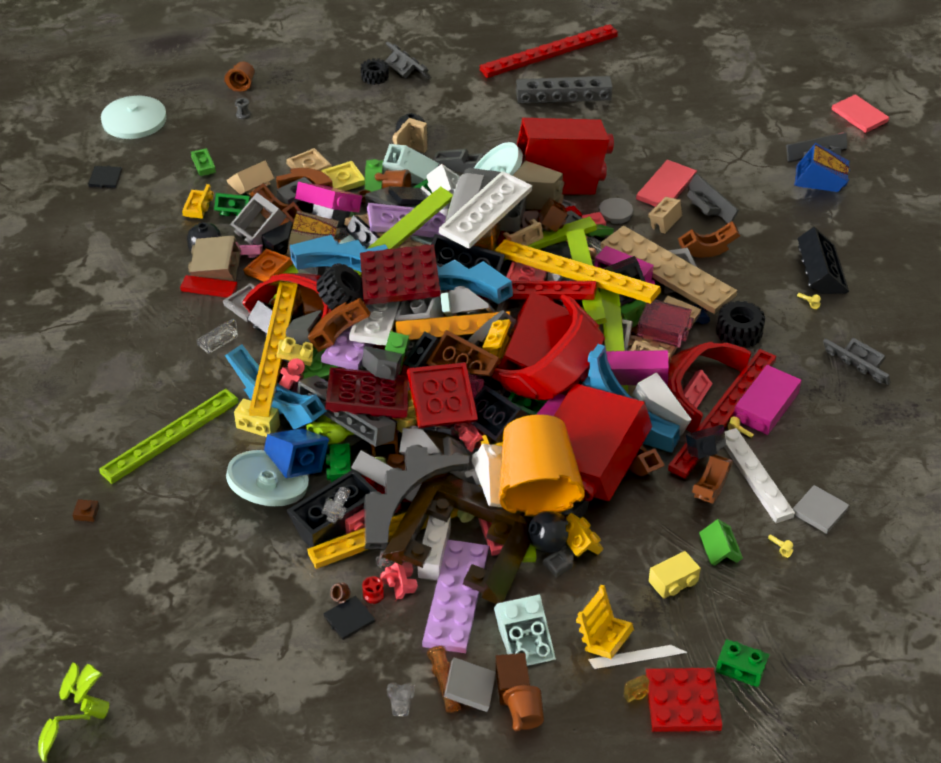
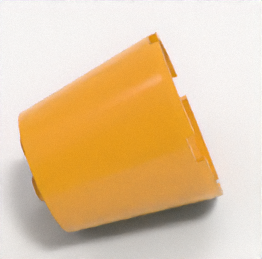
[499,415,585,516]

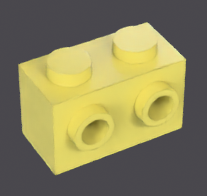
[234,399,280,437]
[649,551,701,599]

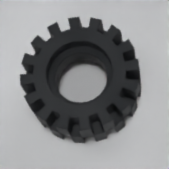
[361,58,389,85]

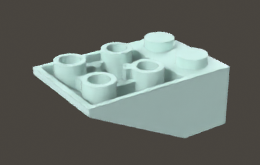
[383,144,439,184]
[494,594,556,666]

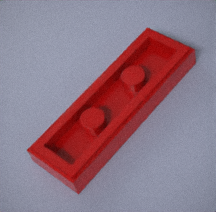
[180,275,238,298]

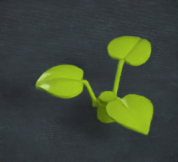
[38,662,109,762]

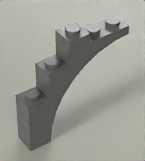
[364,445,469,549]

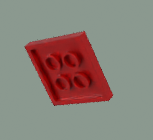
[407,362,478,428]
[646,668,722,732]

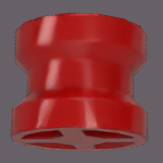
[362,576,384,604]

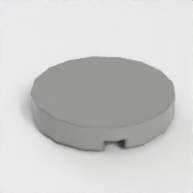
[599,198,633,224]

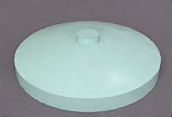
[101,96,167,139]
[474,142,523,175]
[226,450,309,506]

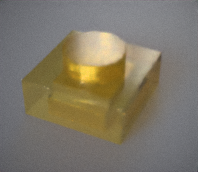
[624,674,649,703]

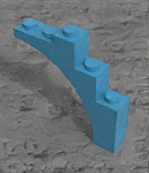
[290,235,388,272]
[392,260,513,304]
[225,344,327,429]
[582,344,680,452]

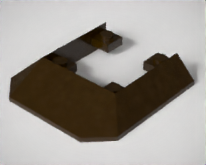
[382,475,533,604]

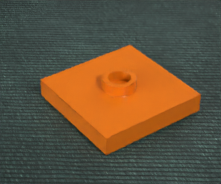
[243,249,293,282]

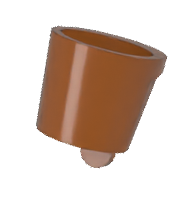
[224,61,255,91]
[374,169,412,188]
[503,685,544,731]

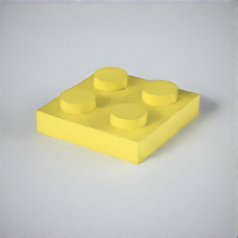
[321,161,365,191]

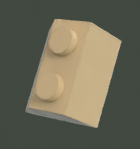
[227,160,275,195]

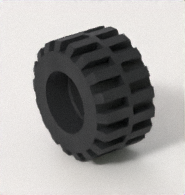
[316,263,364,310]
[716,300,765,348]

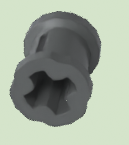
[235,98,251,119]

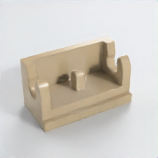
[648,197,682,234]
[502,219,543,246]

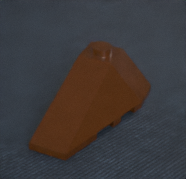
[426,330,501,376]

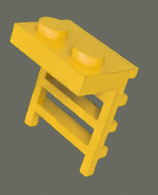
[576,585,634,659]

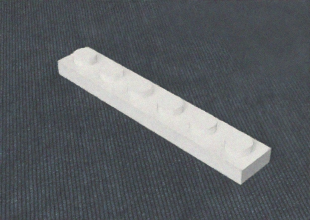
[724,428,795,524]

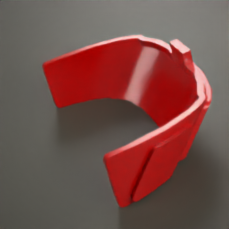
[242,273,332,319]
[494,294,605,400]
[667,342,751,433]

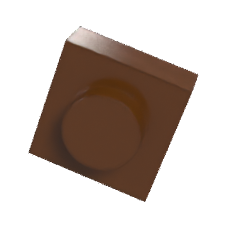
[72,499,99,522]

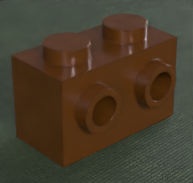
[539,197,567,232]

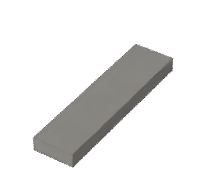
[351,450,422,502]

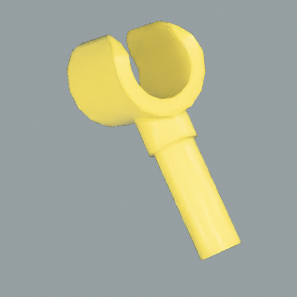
[797,293,821,309]
[728,417,754,438]
[768,534,793,557]

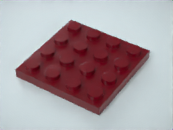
[360,244,441,305]
[325,367,408,419]

